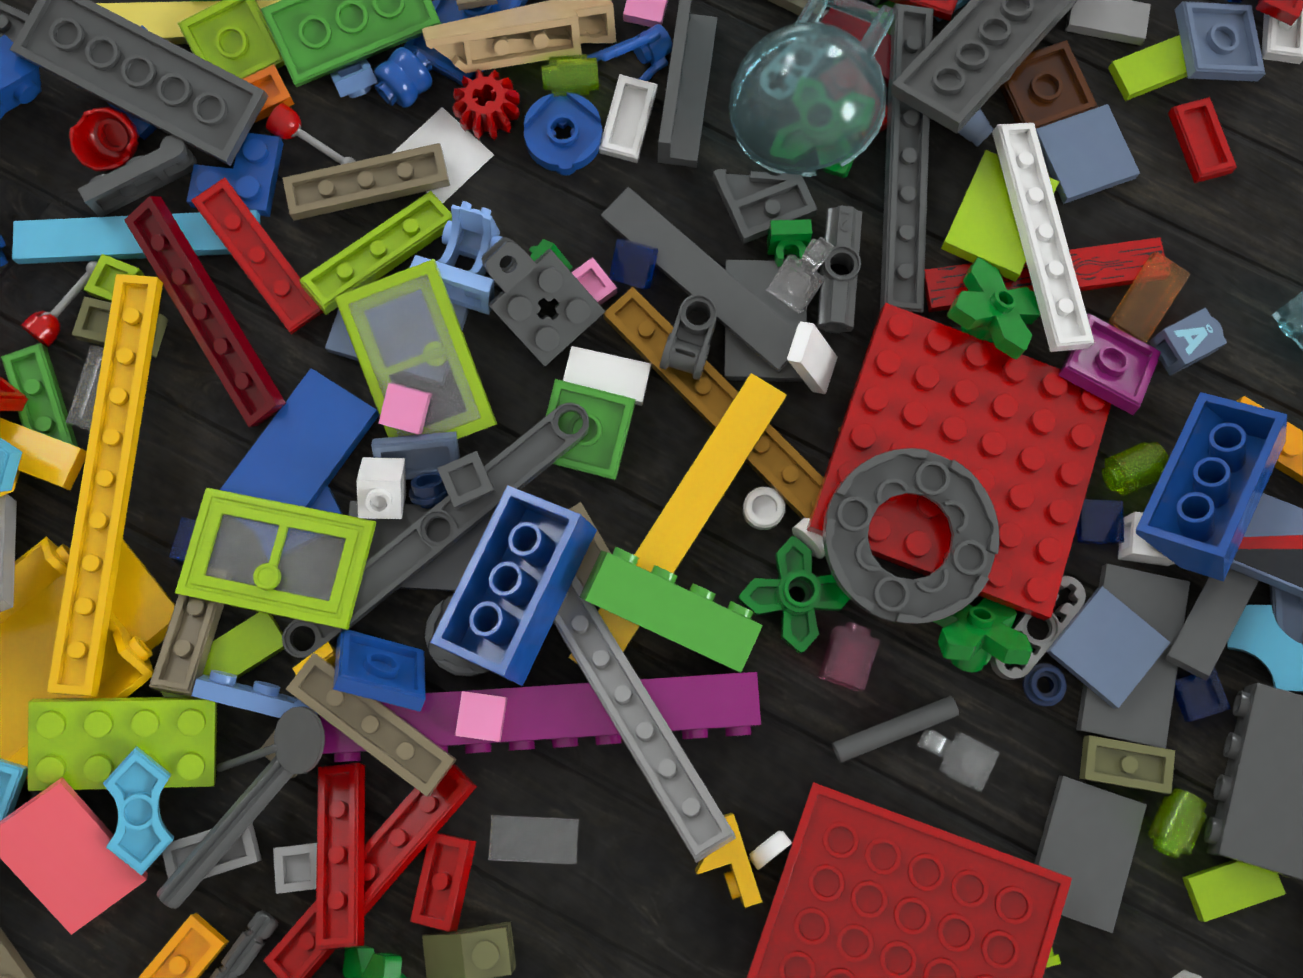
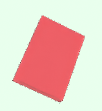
[0,777,148,935]

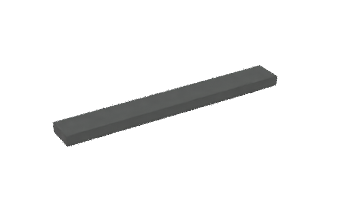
[880,4,933,315]

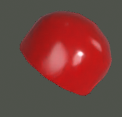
[69,106,139,171]

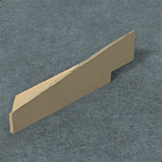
[422,0,616,73]

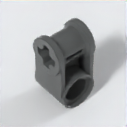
[659,294,717,380]

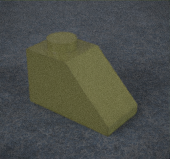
[422,921,516,978]

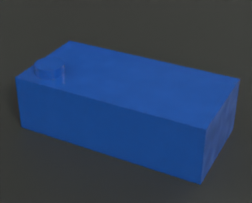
[430,485,597,686]

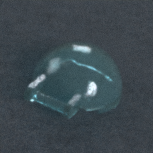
[729,0,895,177]

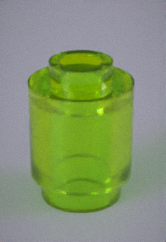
[542,54,599,97]
[1102,442,1169,496]
[1147,788,1207,859]

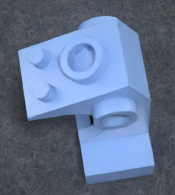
[409,201,502,315]

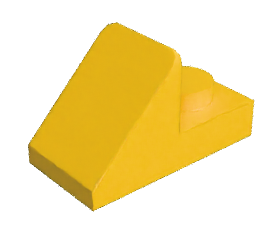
[695,813,762,908]

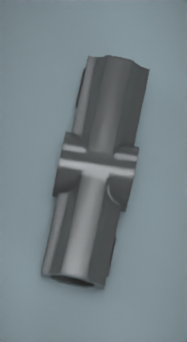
[817,205,862,334]

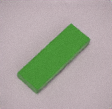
[1,343,78,447]

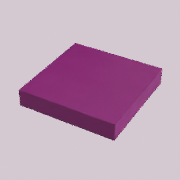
[1058,313,1161,415]

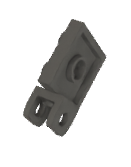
[481,237,606,366]

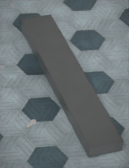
[601,187,796,373]

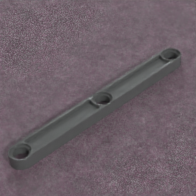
[282,403,590,658]

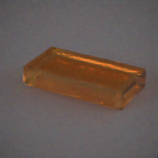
[1108,252,1191,343]

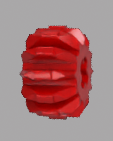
[452,69,520,140]

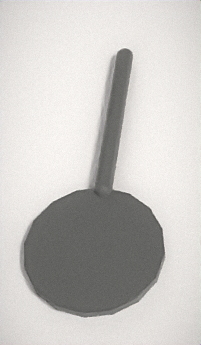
[216,707,325,774]

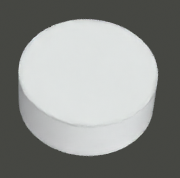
[743,487,785,530]
[792,518,825,559]
[749,830,792,870]

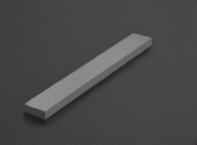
[553,575,736,863]

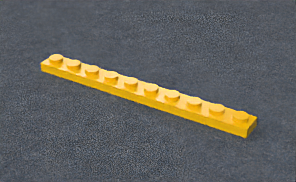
[47,274,163,697]

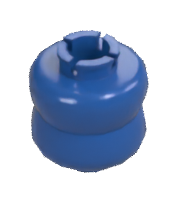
[374,47,433,107]

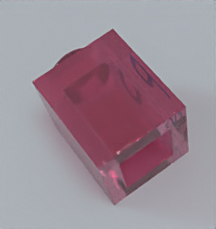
[818,622,880,692]

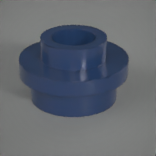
[409,472,448,509]
[1022,663,1067,707]

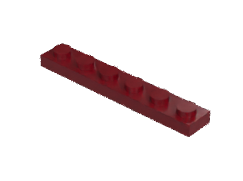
[124,196,286,427]

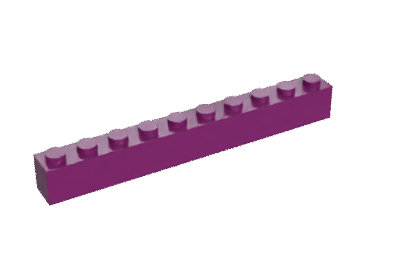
[320,672,761,762]

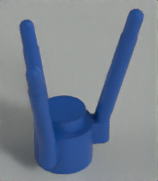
[573,24,673,81]

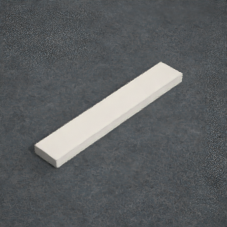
[992,123,1094,352]

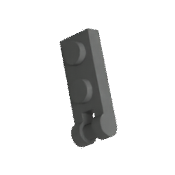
[78,135,197,217]

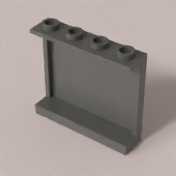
[1204,683,1303,881]

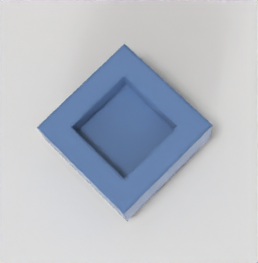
[330,59,378,98]

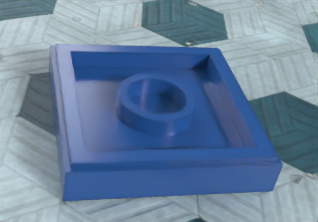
[333,629,426,712]

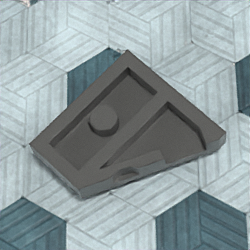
[712,169,818,244]

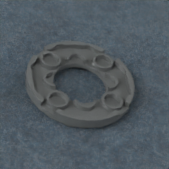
[823,448,999,624]

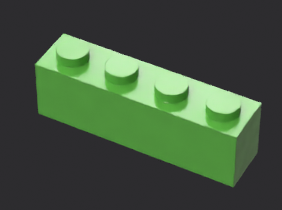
[579,547,763,673]

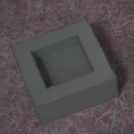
[437,451,495,509]

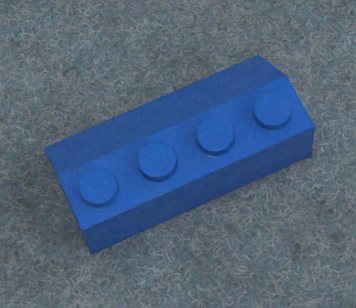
[1136,392,1287,582]

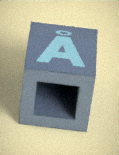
[1149,308,1227,376]

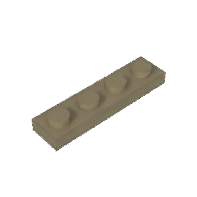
[282,143,450,221]
[286,653,457,797]

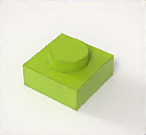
[84,254,144,303]

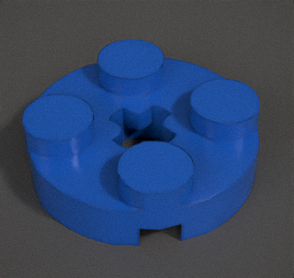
[524,92,603,176]

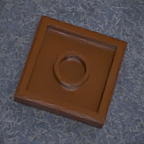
[1000,40,1098,129]

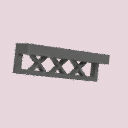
[658,0,718,168]

